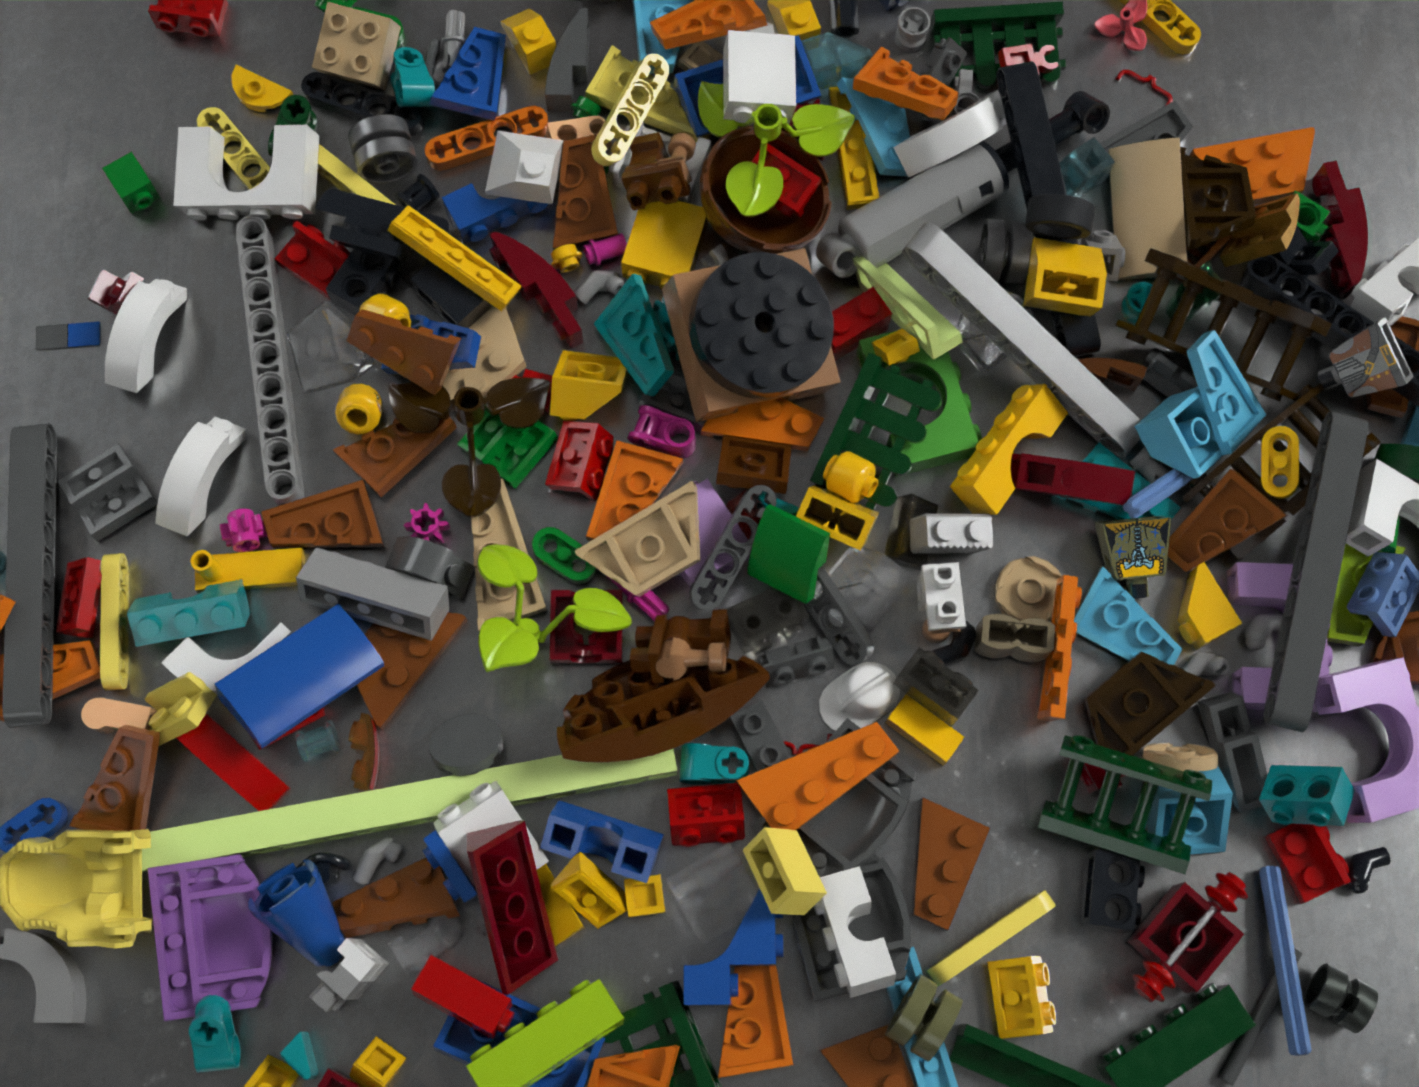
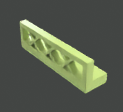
[852,255,963,360]

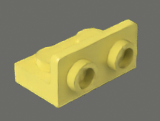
[145,672,217,746]

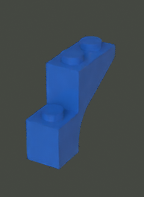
[684,889,784,1006]

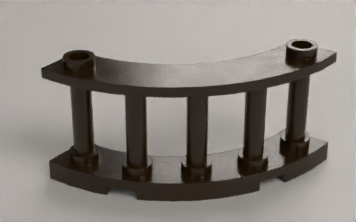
[1115,248,1332,402]
[1182,383,1381,560]

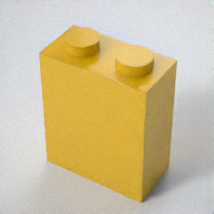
[621,200,708,290]
[796,484,879,551]

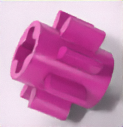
[404,503,450,544]
[219,509,267,552]

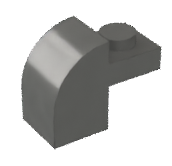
[385,536,475,598]

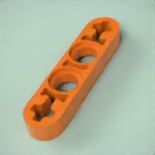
[424,105,549,171]

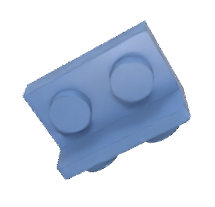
[1347,552,1419,638]

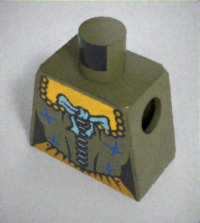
[1095,515,1171,599]

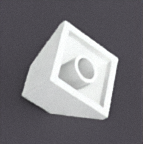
[485,131,564,204]

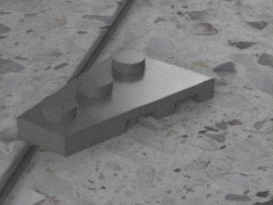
[1091,101,1193,179]

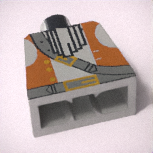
[1318,317,1414,397]

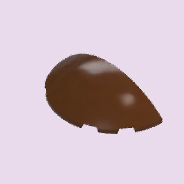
[557,656,770,762]

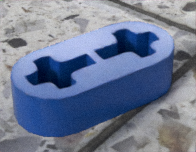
[0,798,68,853]

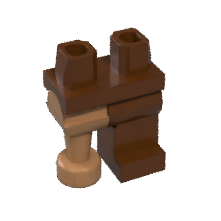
[621,132,696,211]
[630,609,731,683]

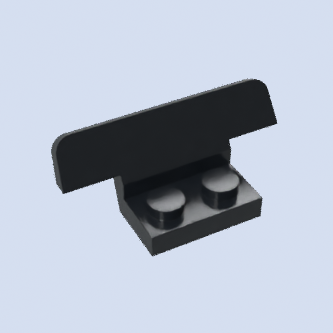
[315,189,449,263]

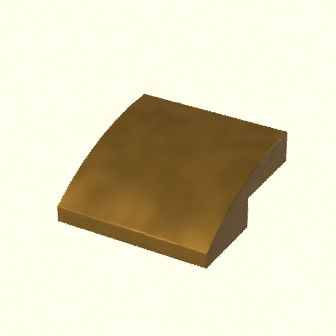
[1220,193,1300,267]

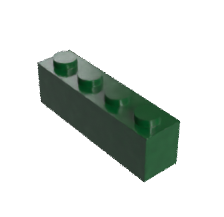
[1096,983,1256,1087]

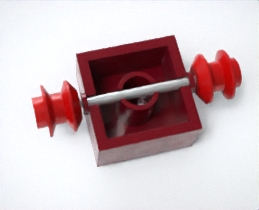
[1127,872,1248,1003]

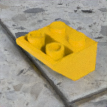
[1023,237,1107,317]

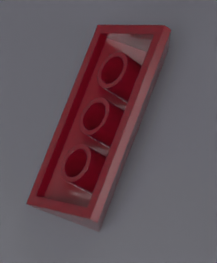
[467,820,558,995]

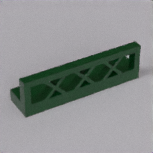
[949,1024,1112,1087]

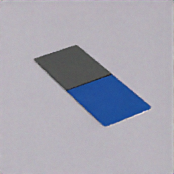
[35,321,100,350]

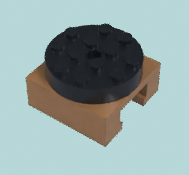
[662,248,841,422]

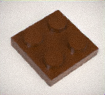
[716,435,792,494]

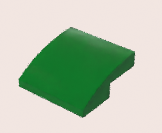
[457,411,558,489]
[747,504,830,604]

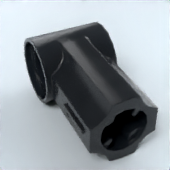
[828,0,859,38]

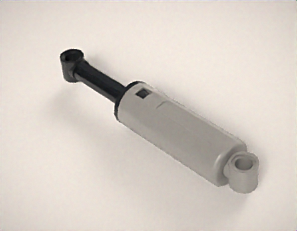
[816,91,1110,278]

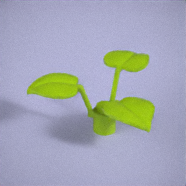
[698,81,855,217]
[477,544,632,672]

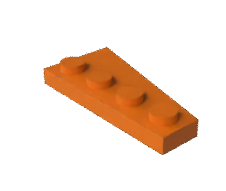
[1037,575,1082,721]
[736,722,900,830]

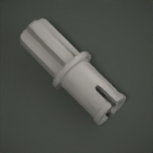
[441,9,466,73]

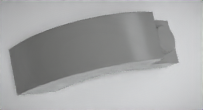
[0,928,87,1023]

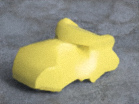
[0,829,152,949]

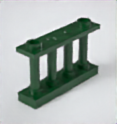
[1038,735,1213,874]

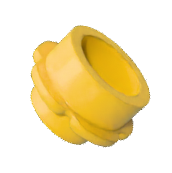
[550,244,583,273]

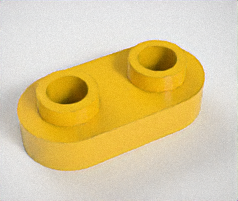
[1261,426,1299,499]

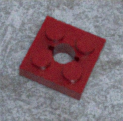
[549,590,623,663]

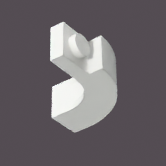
[893,90,1007,177]
[105,279,187,393]
[155,417,246,536]
[161,623,292,697]

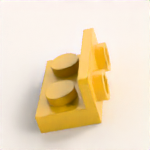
[987,956,1056,1039]

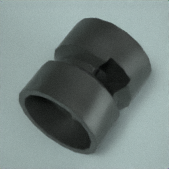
[1304,963,1378,1033]

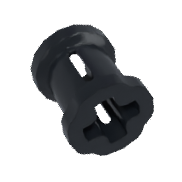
[395,173,440,211]

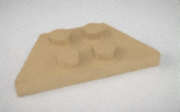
[411,306,527,400]
[575,481,700,597]

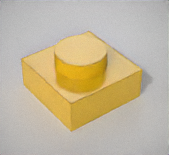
[872,328,920,365]
[624,874,666,918]

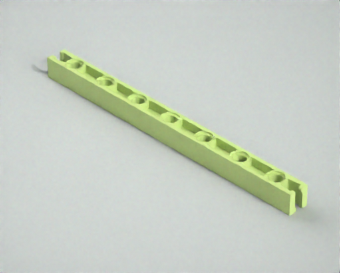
[142,749,678,874]

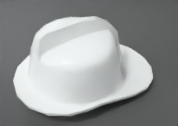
[819,662,900,731]

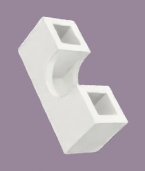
[1350,238,1419,326]
[814,866,896,998]

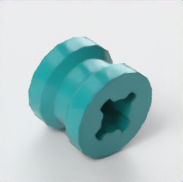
[1120,282,1153,323]

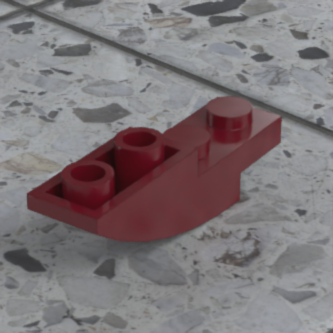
[1312,160,1368,299]
[489,231,583,349]
[1010,453,1136,505]

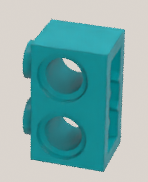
[1259,765,1355,827]

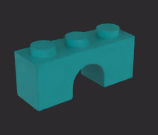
[127,579,251,647]

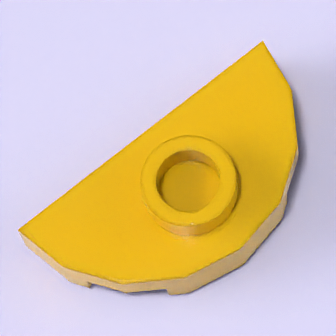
[231,64,294,112]

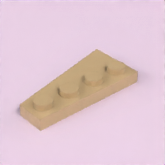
[471,479,547,632]

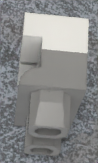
[309,938,389,1012]

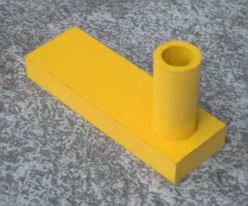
[190,548,305,593]

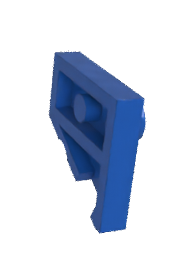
[422,830,478,903]

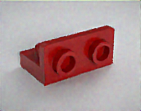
[148,0,228,37]
[752,143,822,218]
[274,220,350,300]
[545,421,614,500]
[56,557,102,639]
[667,783,745,847]
[1264,823,1351,904]

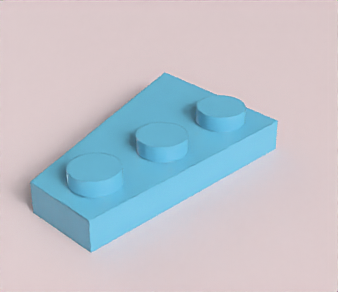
[632,0,695,73]
[837,77,910,177]
[1186,330,1266,456]
[1074,566,1182,665]

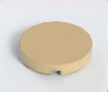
[994,556,1061,621]
[1142,743,1218,771]

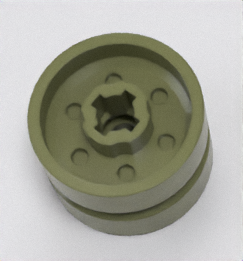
[885,974,963,1062]

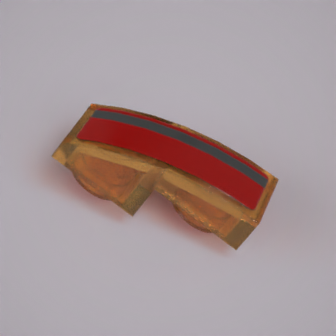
[348,712,380,792]

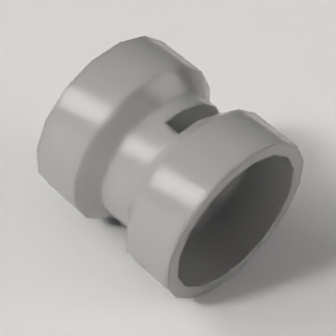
[895,7,930,53]

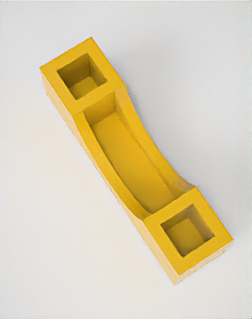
[950,384,1068,515]

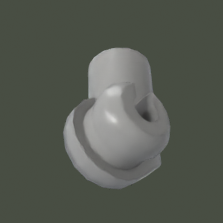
[574,271,625,304]
[1244,613,1283,650]
[1182,652,1230,676]
[352,838,403,885]

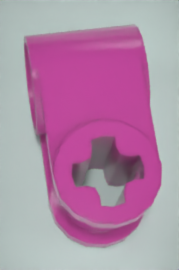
[627,405,696,459]

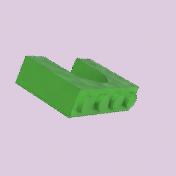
[856,331,982,477]

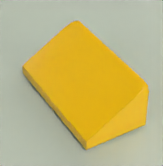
[885,694,964,766]
[551,852,627,929]
[537,864,585,947]

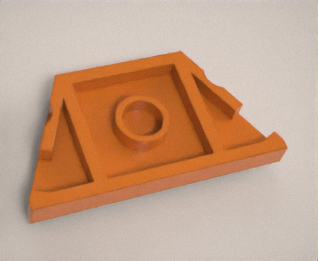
[1190,127,1315,205]
[587,1045,680,1087]

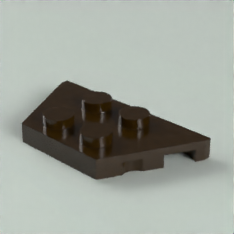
[1180,146,1256,249]
[1084,652,1216,772]

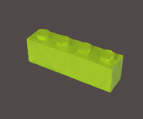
[466,979,624,1087]

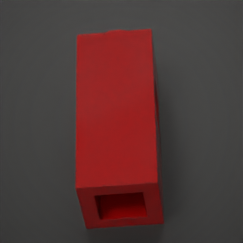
[411,955,515,1039]

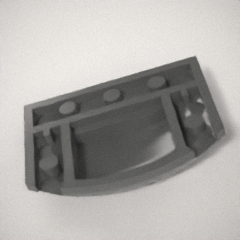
[752,718,915,877]
[792,854,911,1002]

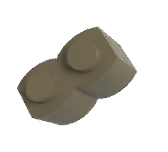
[974,614,1055,662]

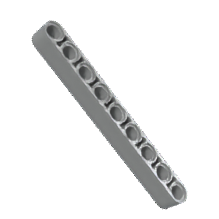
[236,215,304,506]
[902,222,1141,458]

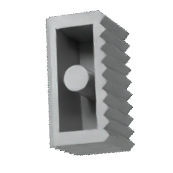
[909,513,993,554]

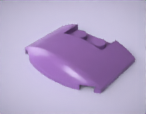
[147,854,272,1021]

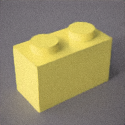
[743,827,827,915]

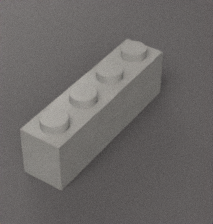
[296,548,450,641]

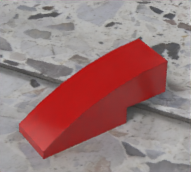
[176,713,290,811]

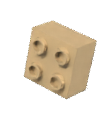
[312,2,401,91]

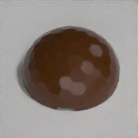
[699,126,832,254]

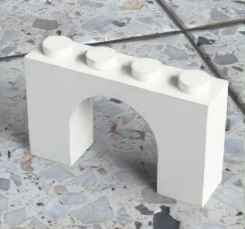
[173,125,319,220]
[1346,459,1419,557]

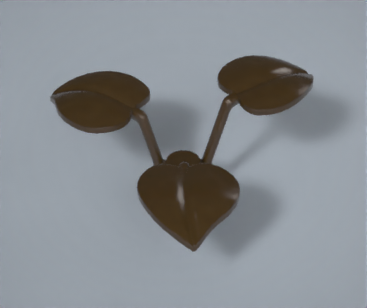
[389,377,550,517]

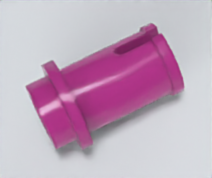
[583,233,627,266]

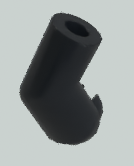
[932,621,976,667]
[1347,847,1391,894]

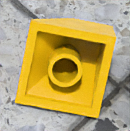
[550,350,627,421]

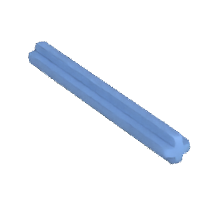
[1259,866,1312,1056]

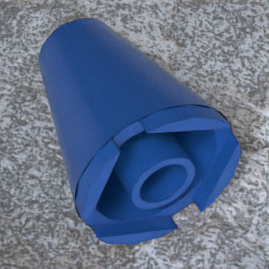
[248,859,345,967]

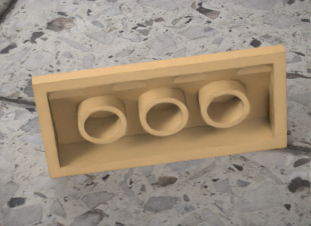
[1108,137,1187,280]

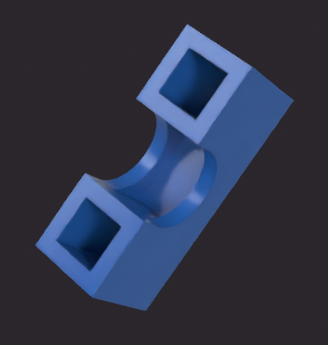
[442,183,548,244]
[540,800,664,883]

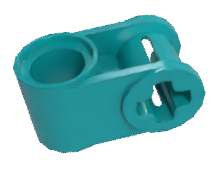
[390,47,435,107]
[679,743,750,785]
[189,995,241,1073]

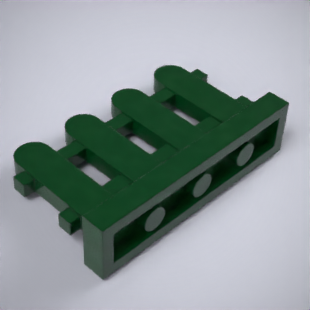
[930,1,1066,89]
[810,353,942,510]
[604,980,722,1087]

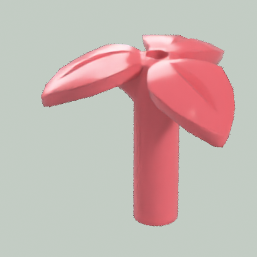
[1094,0,1147,51]

